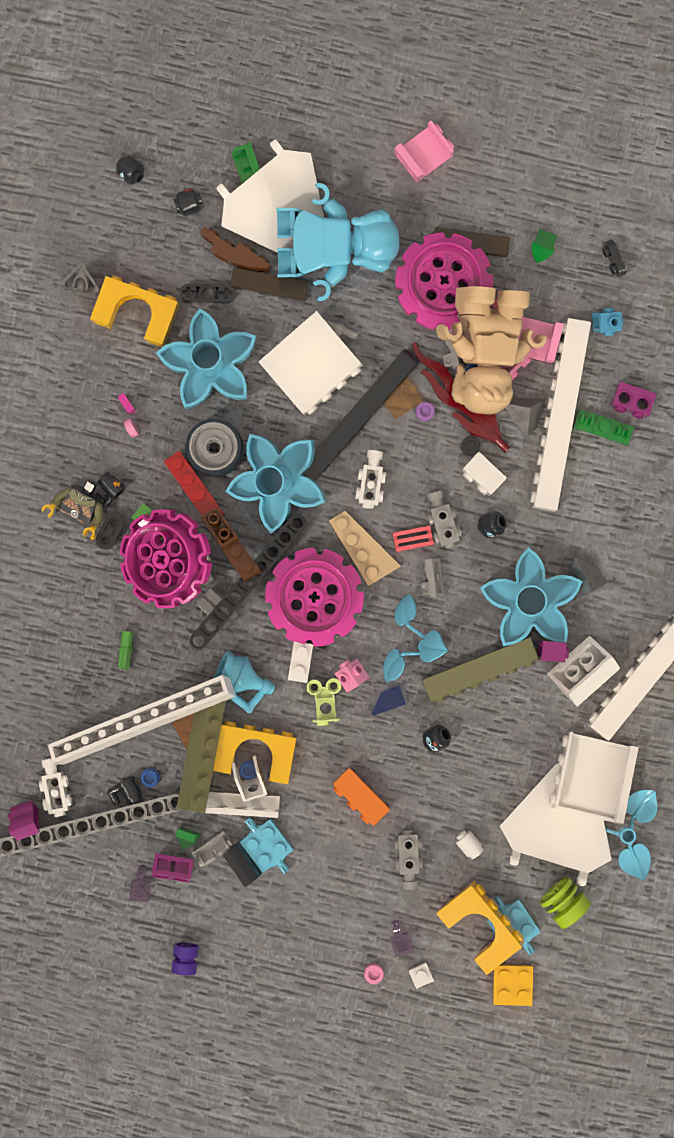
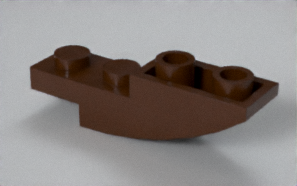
[200,227,271,272]
[201,507,261,583]

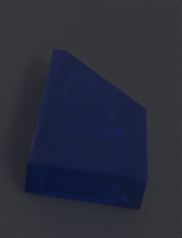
[371,686,406,716]

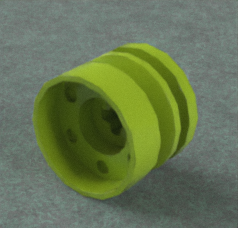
[539,876,592,929]

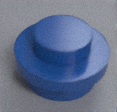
[239,760,257,780]
[140,768,160,788]

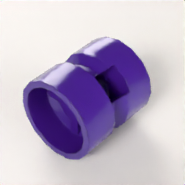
[171,942,199,975]

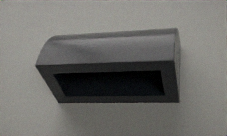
[223,842,262,888]

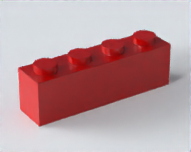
[163,451,225,516]

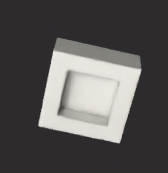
[408,962,434,989]

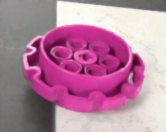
[395,232,493,330]
[120,509,212,608]
[265,548,364,647]

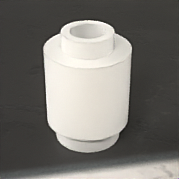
[455,830,484,859]

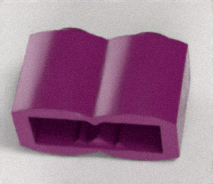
[8,799,40,841]

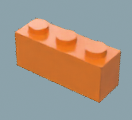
[333,767,390,826]

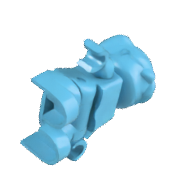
[276,183,399,301]

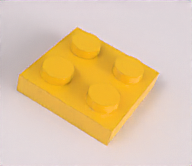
[493,964,533,1006]

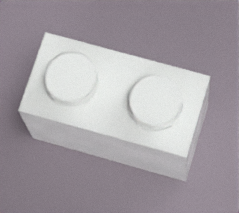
[462,452,507,496]
[288,642,313,683]

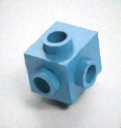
[592,308,623,336]

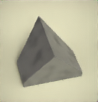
[61,262,100,296]
[505,398,546,436]
[567,557,606,601]

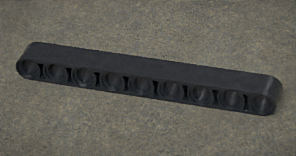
[304,349,420,481]
[189,514,306,651]

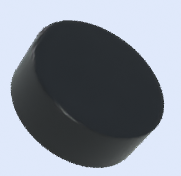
[461,436,480,456]

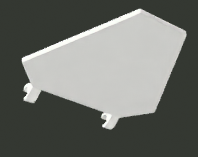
[217,140,324,253]
[500,763,612,886]

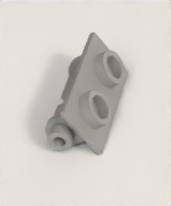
[192,831,233,868]

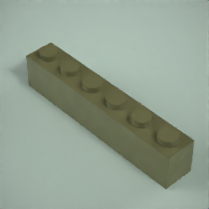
[421,637,539,704]
[177,700,226,813]

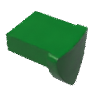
[531,229,557,263]
[175,826,201,850]

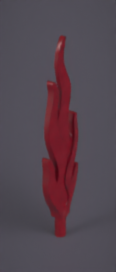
[412,342,510,453]

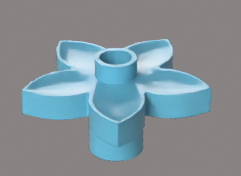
[156,308,257,410]
[225,434,327,534]
[480,547,583,646]

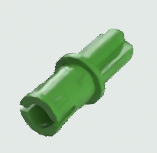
[118,631,134,669]

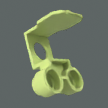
[307,678,341,726]

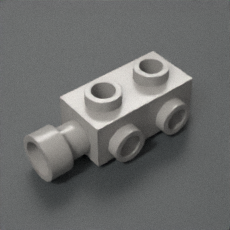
[427,490,462,549]
[394,830,423,890]

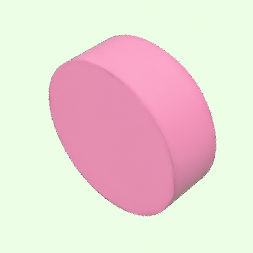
[124,418,140,438]
[364,963,384,984]

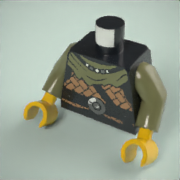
[42,480,104,540]

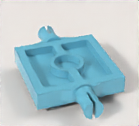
[240,817,294,874]
[487,896,541,955]

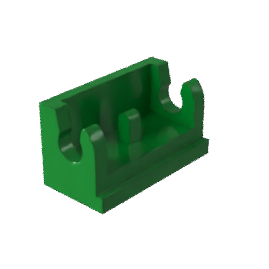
[232,142,260,184]

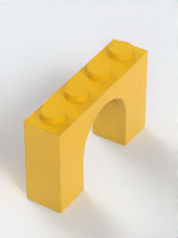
[90,276,180,347]
[213,721,297,784]
[436,881,525,975]

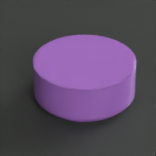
[415,402,435,422]

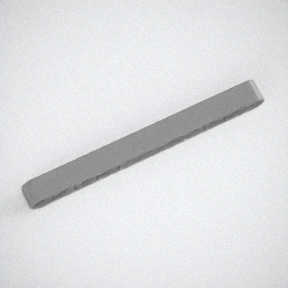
[0,792,181,857]

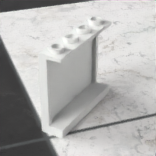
[259,311,363,415]
[550,731,639,824]

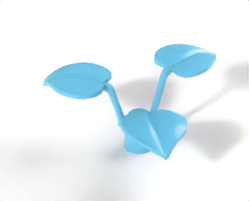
[383,594,448,683]
[605,790,657,880]

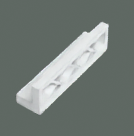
[200,791,280,818]

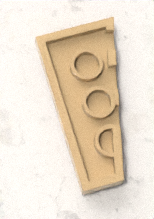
[329,511,401,586]

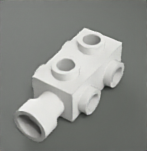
[355,450,386,509]
[39,758,72,817]

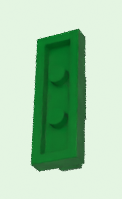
[573,409,634,446]

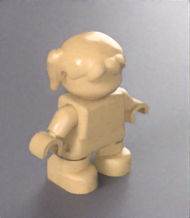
[436,286,547,415]

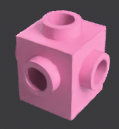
[335,659,370,692]

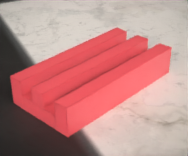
[393,526,434,552]

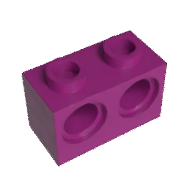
[610,382,656,419]
[537,641,569,662]
[151,853,194,883]

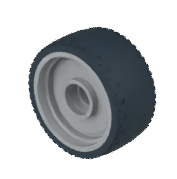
[185,419,243,477]

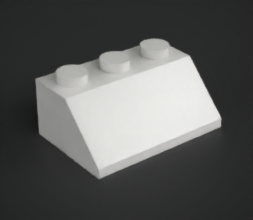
[547,636,620,707]

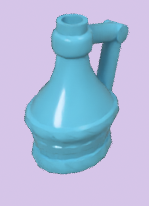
[214,651,275,713]

